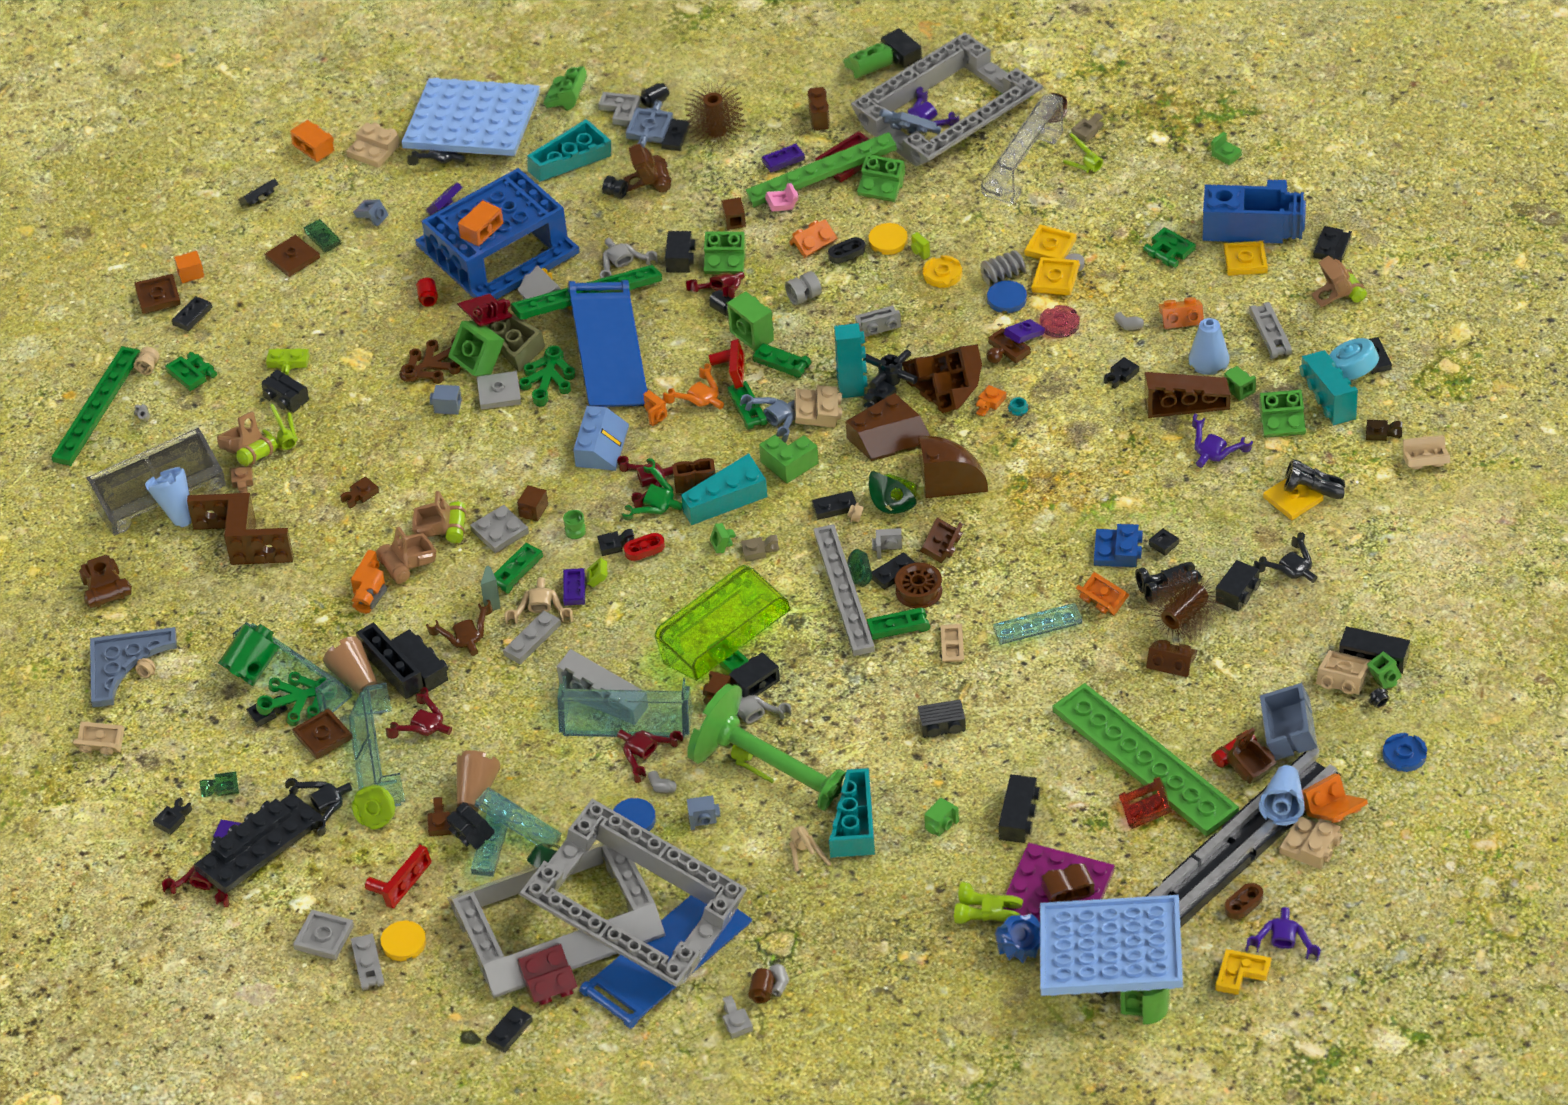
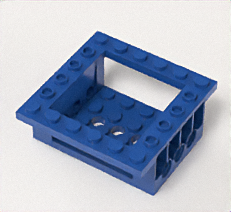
[415,168,580,300]

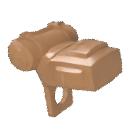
[376,527,436,584]

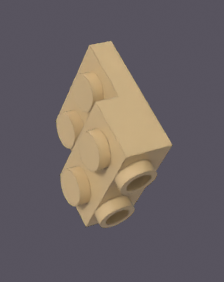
[346,122,400,168]
[794,385,842,428]
[1316,650,1371,694]
[1279,817,1343,870]

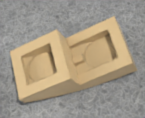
[940,624,964,663]

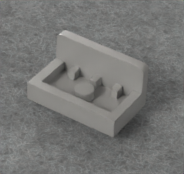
[855,306,901,337]

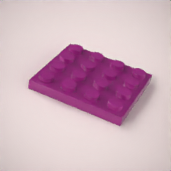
[1003,842,1115,923]

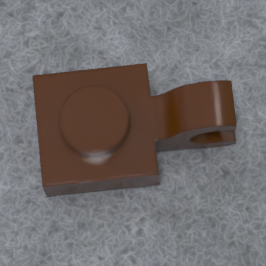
[428,797,451,837]

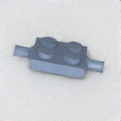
[626,100,673,148]
[879,108,941,135]

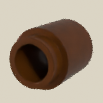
[748,968,774,1004]

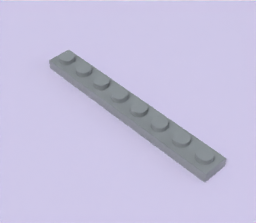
[814,524,875,656]

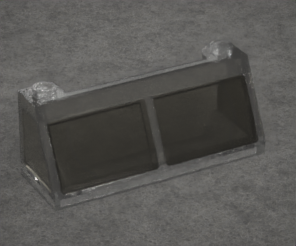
[86,427,226,536]

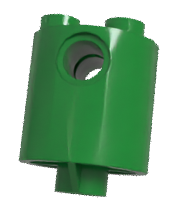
[218,623,280,687]

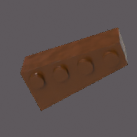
[1144,372,1231,418]

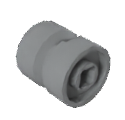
[785,271,822,306]

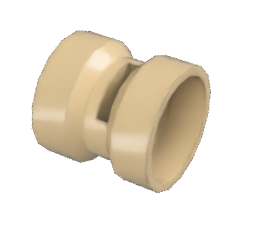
[134,347,160,375]

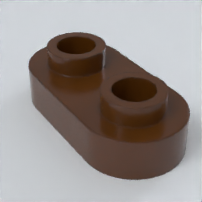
[1225,883,1263,920]

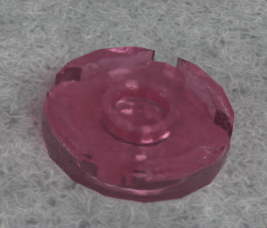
[1039,305,1080,338]

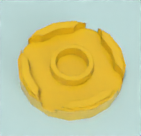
[868,223,908,255]
[923,255,963,288]
[380,920,426,961]

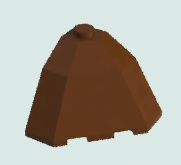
[902,344,982,413]

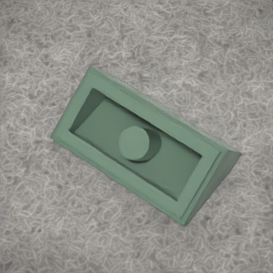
[481,566,501,611]

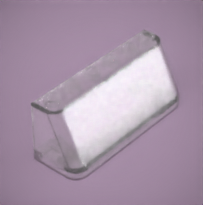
[981,94,1063,204]

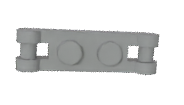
[1249,302,1292,359]

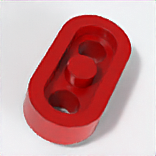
[624,533,665,561]

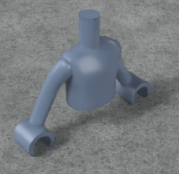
[740,394,795,443]

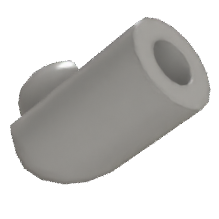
[1114,312,1144,331]
[134,404,150,422]
[647,771,677,794]
[769,963,789,997]

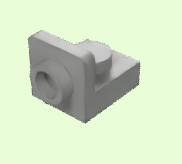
[872,528,902,559]

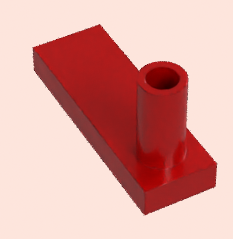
[709,339,745,389]
[365,845,432,909]

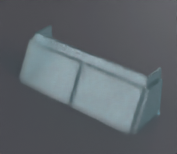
[233,622,353,713]
[557,676,692,738]
[349,683,405,807]

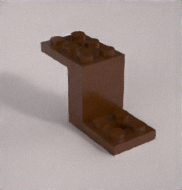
[187,493,294,565]

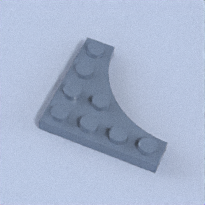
[90,627,177,708]

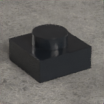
[1149,528,1179,555]

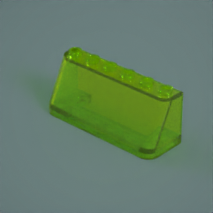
[655,565,791,681]

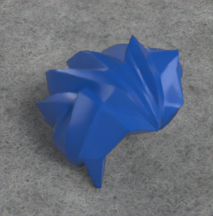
[995,914,1040,964]

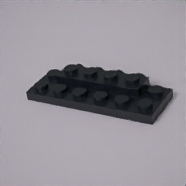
[194,794,322,894]

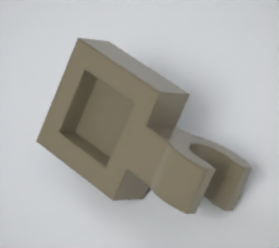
[1071,113,1104,142]
[741,535,780,562]

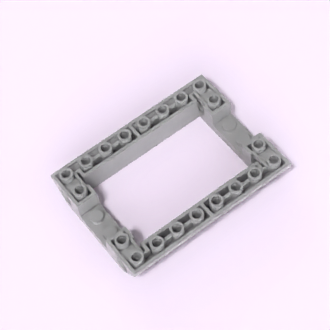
[851,32,1043,166]
[519,799,747,987]
[447,843,665,998]

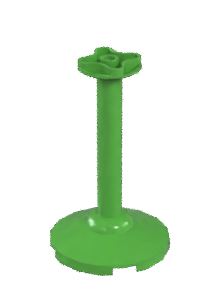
[687,684,846,811]

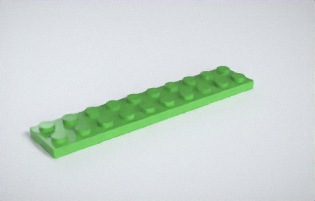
[1052,683,1239,837]

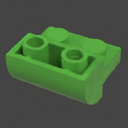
[843,43,893,78]
[543,66,587,111]
[857,154,905,202]
[704,231,746,274]
[1259,390,1306,438]
[1121,989,1170,1024]

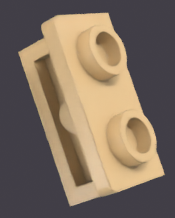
[1403,435,1450,469]
[73,721,125,755]

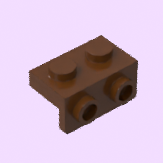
[920,517,963,564]
[1146,639,1197,677]

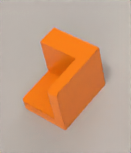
[174,251,204,284]

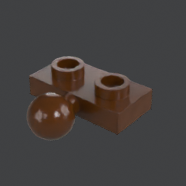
[986,328,1031,364]

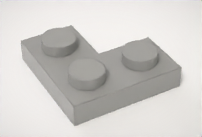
[598,92,641,126]

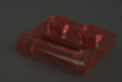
[1119,777,1172,830]

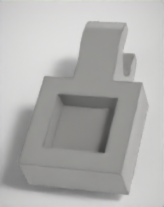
[723,995,753,1039]

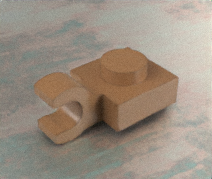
[231,466,253,493]

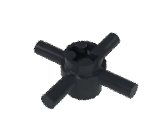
[863,349,918,389]

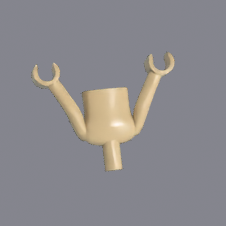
[504,577,574,624]

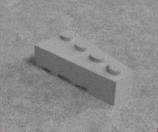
[557,649,649,724]

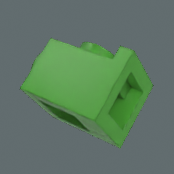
[1224,366,1256,401]
[1366,651,1402,689]
[924,797,959,836]

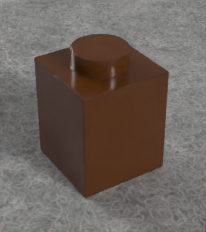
[721,197,746,230]
[517,485,549,522]

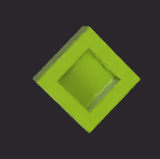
[911,232,930,260]
[587,558,608,588]

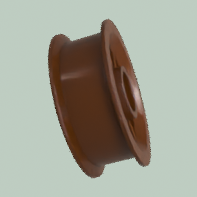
[895,562,942,609]

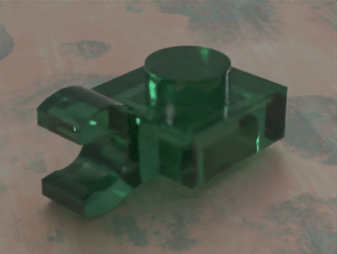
[199,771,239,797]

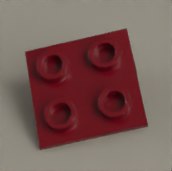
[457,293,513,327]

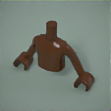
[426,600,493,656]

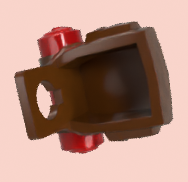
[1211,727,1277,784]

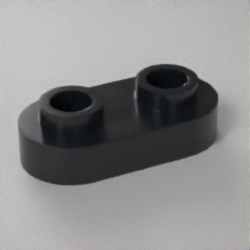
[828,237,866,264]

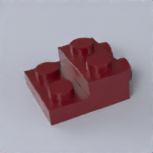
[517,944,578,1006]

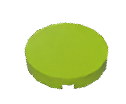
[352,785,395,830]

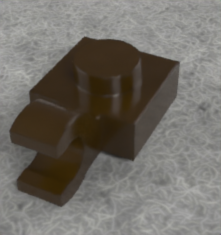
[1366,420,1402,441]

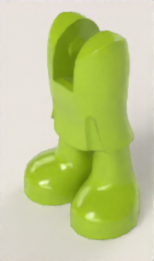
[954,882,1023,924]

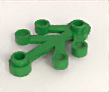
[519,345,576,407]
[256,672,335,726]

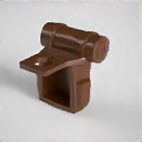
[623,143,672,193]
[79,555,132,609]

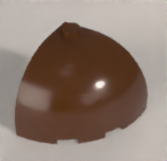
[918,436,988,498]

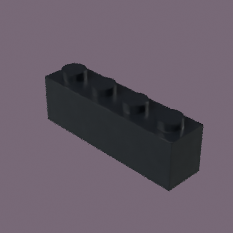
[356,622,423,699]

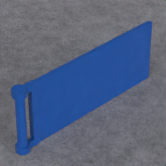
[568,280,647,407]
[579,895,752,1029]

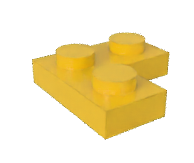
[1216,949,1272,995]

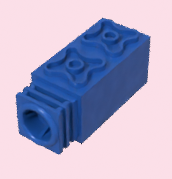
[1203,184,1306,243]

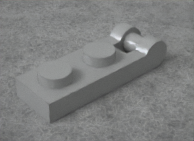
[351,933,385,990]

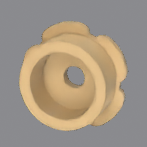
[847,503,864,523]
[135,658,156,678]

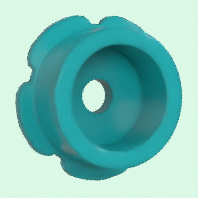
[1008,397,1028,416]

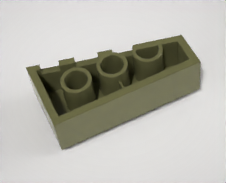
[471,315,545,372]

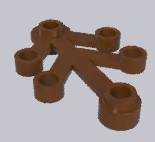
[399,338,461,384]

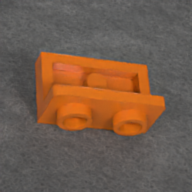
[789,219,838,258]
[1159,297,1204,329]
[1076,572,1129,616]

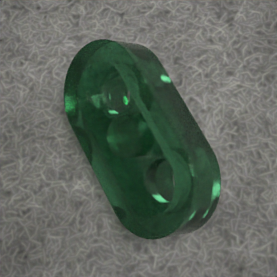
[847,549,872,587]

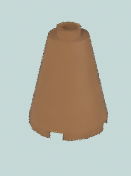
[323,636,378,696]
[456,750,501,812]

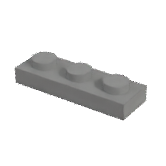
[503,610,561,665]

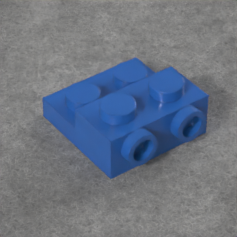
[1094,524,1143,567]

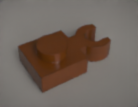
[340,476,379,509]

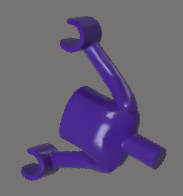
[907,87,960,126]
[1192,414,1253,468]
[1245,907,1321,961]

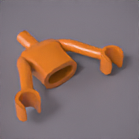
[663,363,724,410]

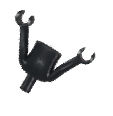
[407,150,466,166]
[1253,532,1318,583]
[285,778,352,836]

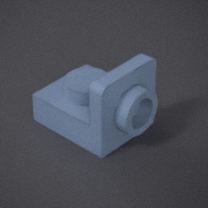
[353,199,388,226]

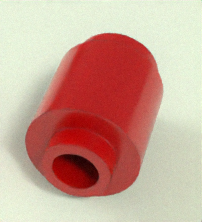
[416,277,438,307]

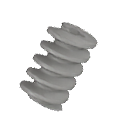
[980,250,1026,285]

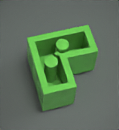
[759,435,819,484]

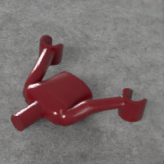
[686,272,745,298]
[617,456,673,508]
[386,687,452,739]
[617,729,683,783]
[162,865,230,908]

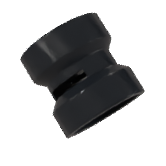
[602,175,628,199]

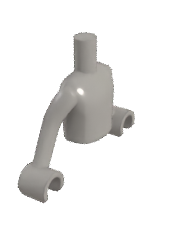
[600,238,658,279]
[732,695,792,745]

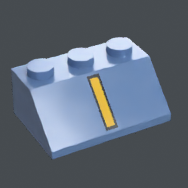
[573,406,629,471]

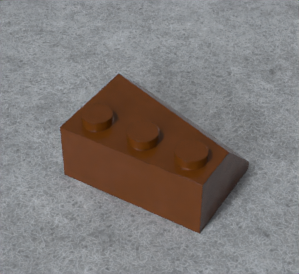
[845,393,930,461]

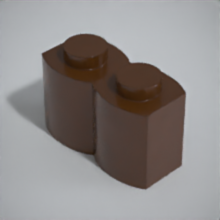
[808,87,830,131]
[672,458,716,494]
[1041,863,1094,902]

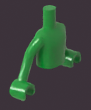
[621,458,683,521]

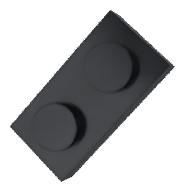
[238,178,279,206]
[812,491,857,520]
[871,552,916,590]
[486,1006,533,1053]

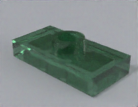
[304,219,341,253]

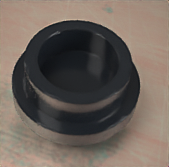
[1368,688,1390,708]

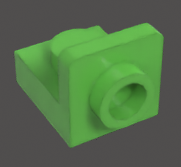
[1211,132,1242,165]

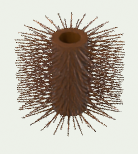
[685,80,746,150]
[1145,568,1224,644]

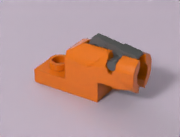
[351,550,387,614]

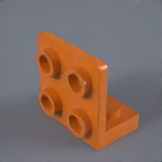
[1302,773,1368,823]

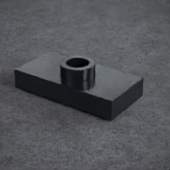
[661,119,690,151]
[172,296,213,331]
[1369,337,1392,374]

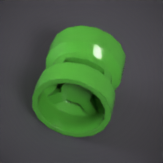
[563,510,586,539]

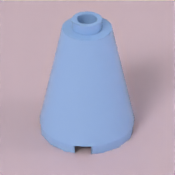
[1188,318,1229,375]
[145,467,192,527]
[1259,765,1305,825]

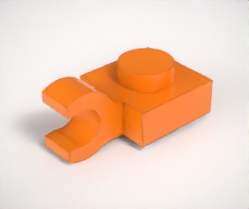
[976,385,1006,416]

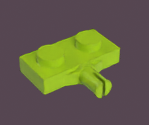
[266,348,310,376]

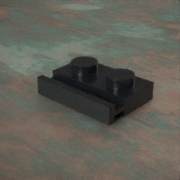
[1313,226,1352,263]

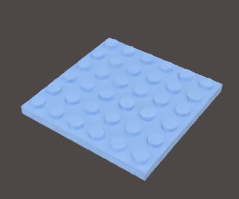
[402,78,540,156]
[1040,895,1183,996]

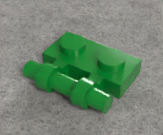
[1143,227,1196,268]
[165,352,217,391]

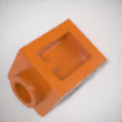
[643,390,667,426]

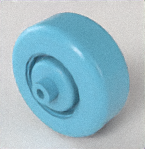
[1329,338,1379,380]

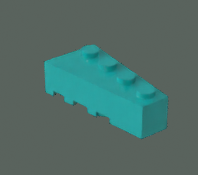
[527,119,611,182]
[834,323,868,398]
[1299,350,1358,425]
[681,453,768,525]
[829,768,875,858]

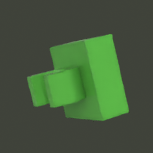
[710,523,736,553]

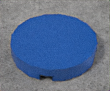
[987,280,1027,313]
[1382,733,1427,772]
[613,798,656,831]

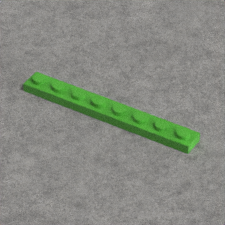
[745,132,897,207]

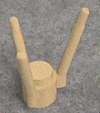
[789,826,831,872]

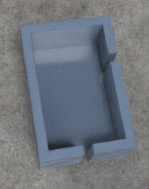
[1260,683,1318,761]

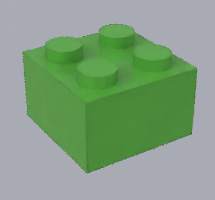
[727,291,774,352]
[448,321,504,376]

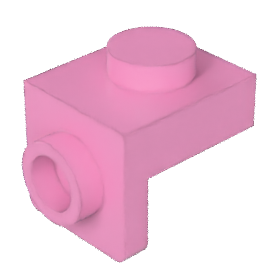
[765,183,798,211]

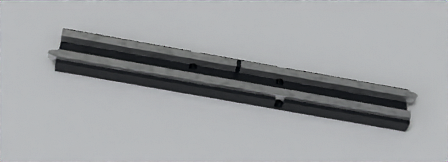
[1090,748,1340,999]

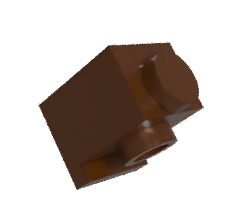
[703,671,731,705]

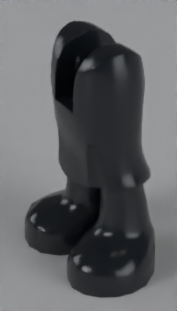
[1284,459,1345,499]
[1135,562,1202,603]

